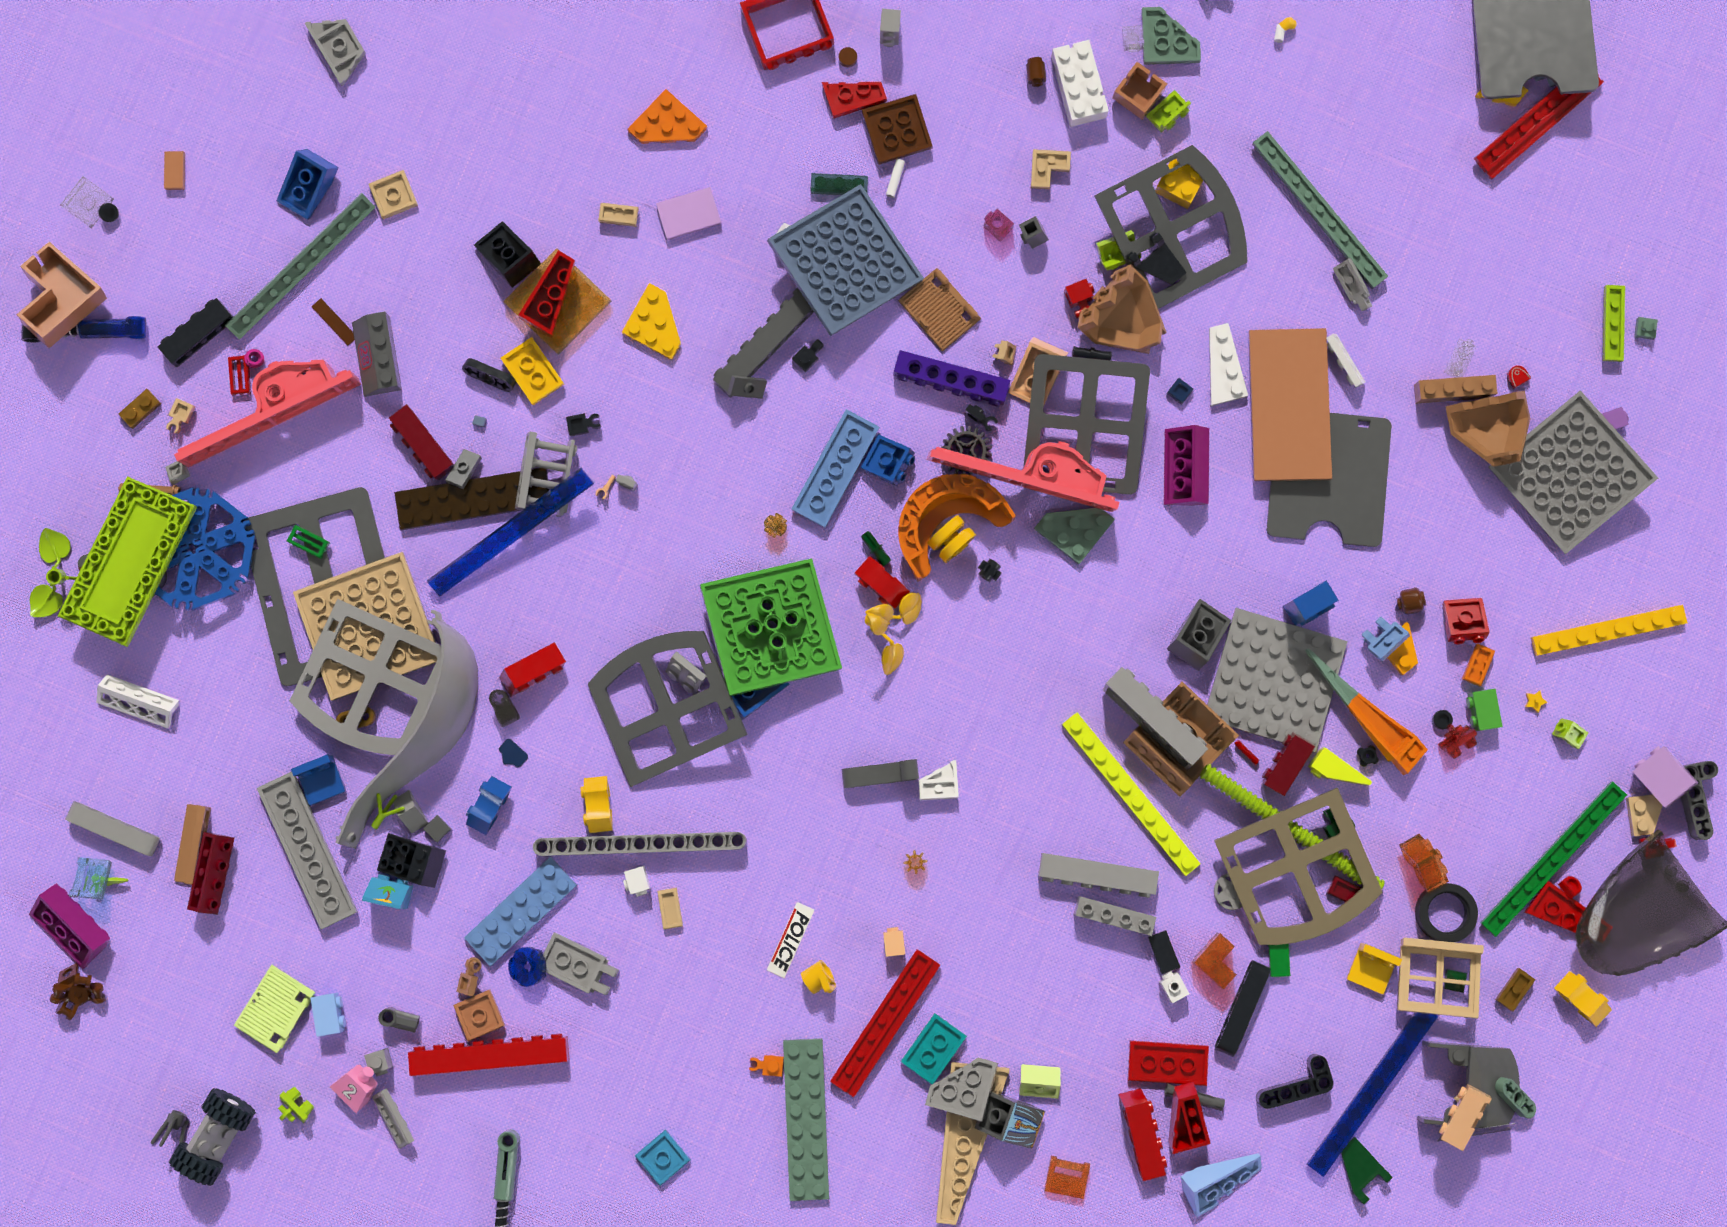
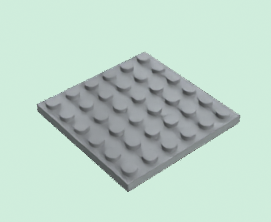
[1489,390,1658,554]
[1207,608,1348,753]

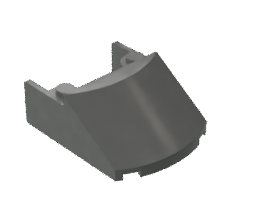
[1417,1040,1520,1128]

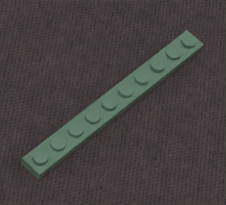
[1252,131,1388,289]
[225,193,375,340]

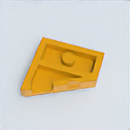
[1387,622,1418,675]

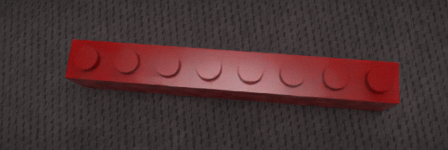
[408,1033,570,1076]

